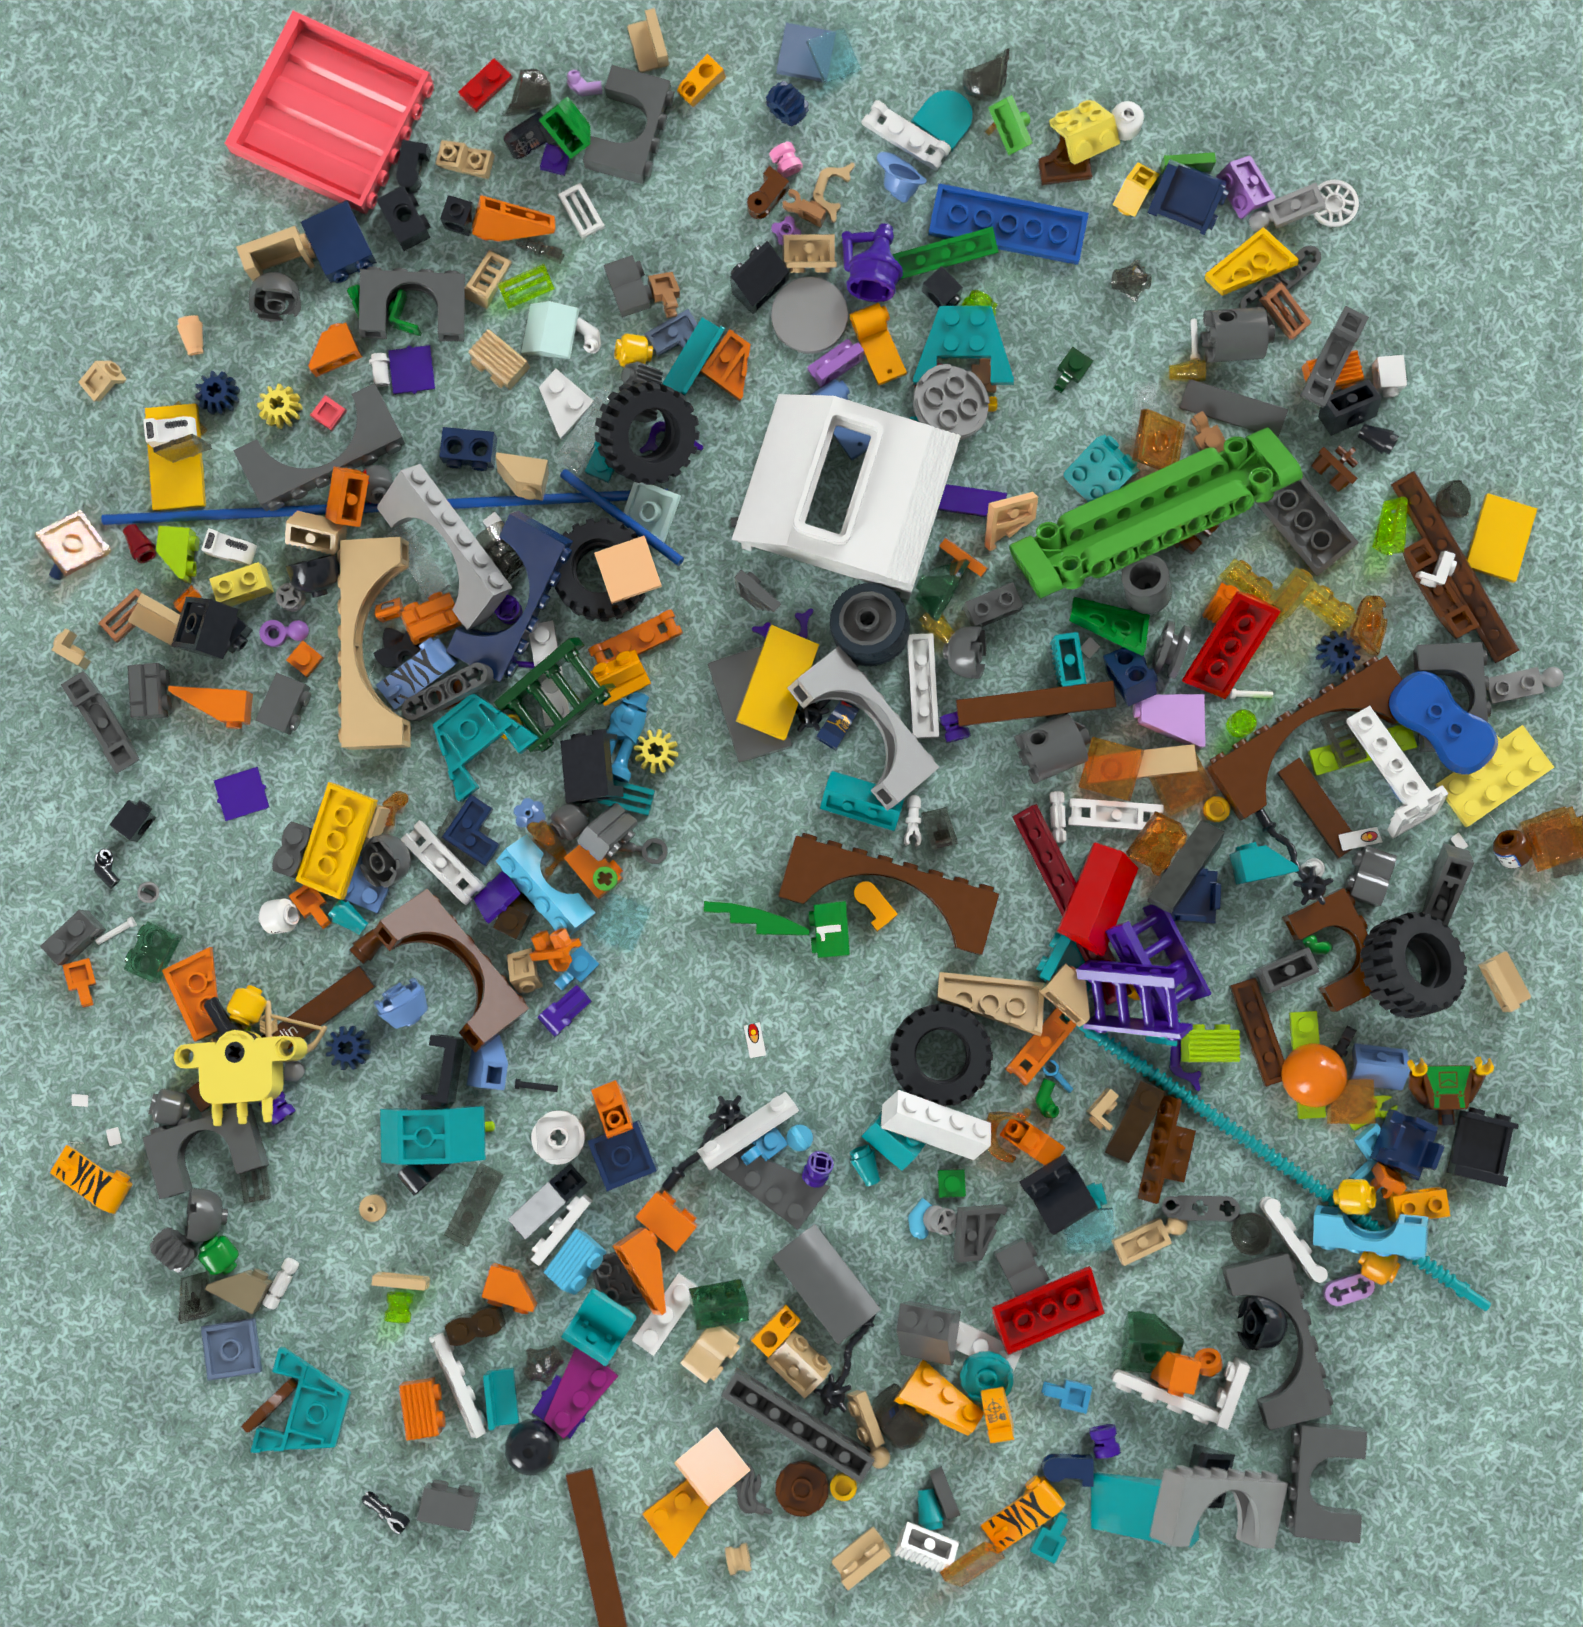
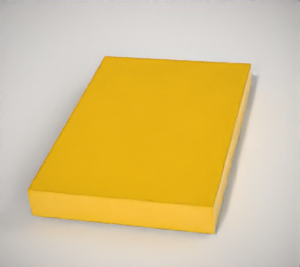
[1466,493,1537,583]

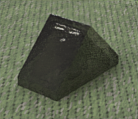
[921,807,958,852]
[178,1271,217,1324]

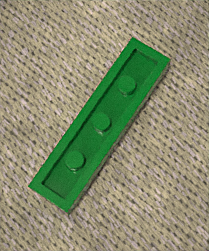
[893,227,999,280]

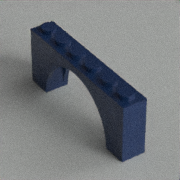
[446,511,573,682]

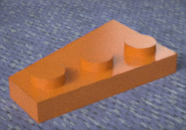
[162,947,218,1042]

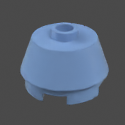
[374,978,428,1029]

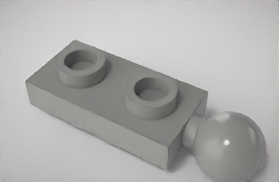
[1249,183,1326,232]
[1487,667,1564,704]

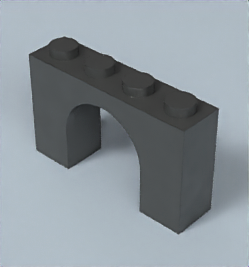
[583,65,675,184]
[359,267,466,341]
[1413,642,1491,753]
[142,1103,269,1199]
[1285,1422,1367,1543]

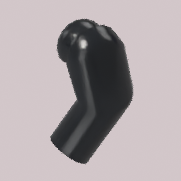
[94,849,120,889]

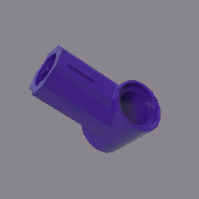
[537,985,592,1037]

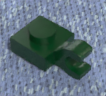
[1053,346,1094,394]

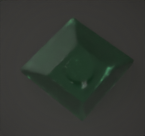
[915,559,970,622]
[1121,1311,1184,1373]

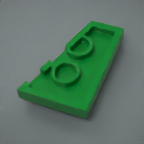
[1069,597,1150,656]

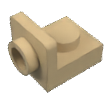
[78,361,127,402]
[52,628,91,670]
[507,948,543,993]
[1086,1088,1119,1131]

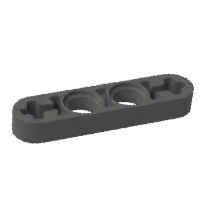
[1238,245,1321,310]
[402,662,493,722]

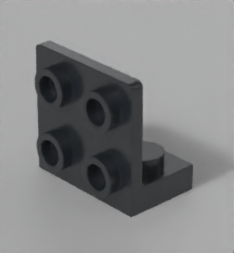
[1019,1154,1098,1235]

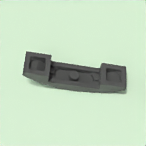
[1300,306,1369,408]
[61,671,140,774]

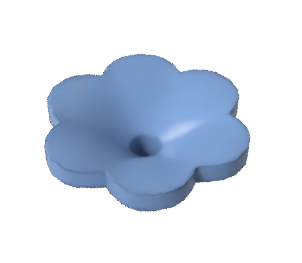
[514,798,546,831]

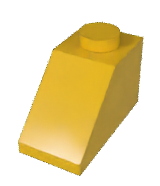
[1113,162,1160,217]

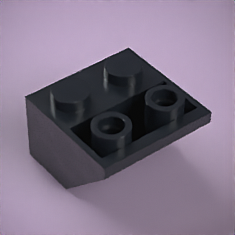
[730,241,789,314]

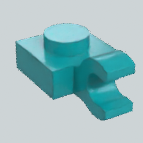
[1030,1511,1069,1564]

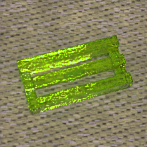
[497,264,555,309]

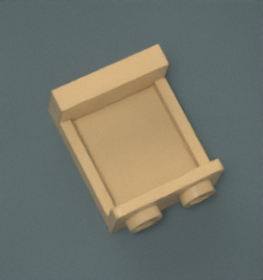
[236,226,316,281]

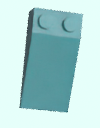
[1091,1473,1199,1547]

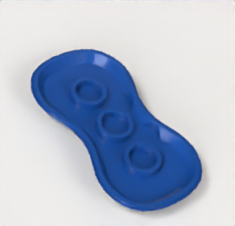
[1389,671,1498,775]

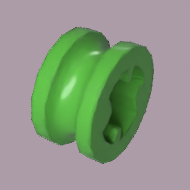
[593,867,618,891]

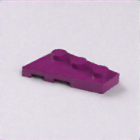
[544,1347,618,1439]

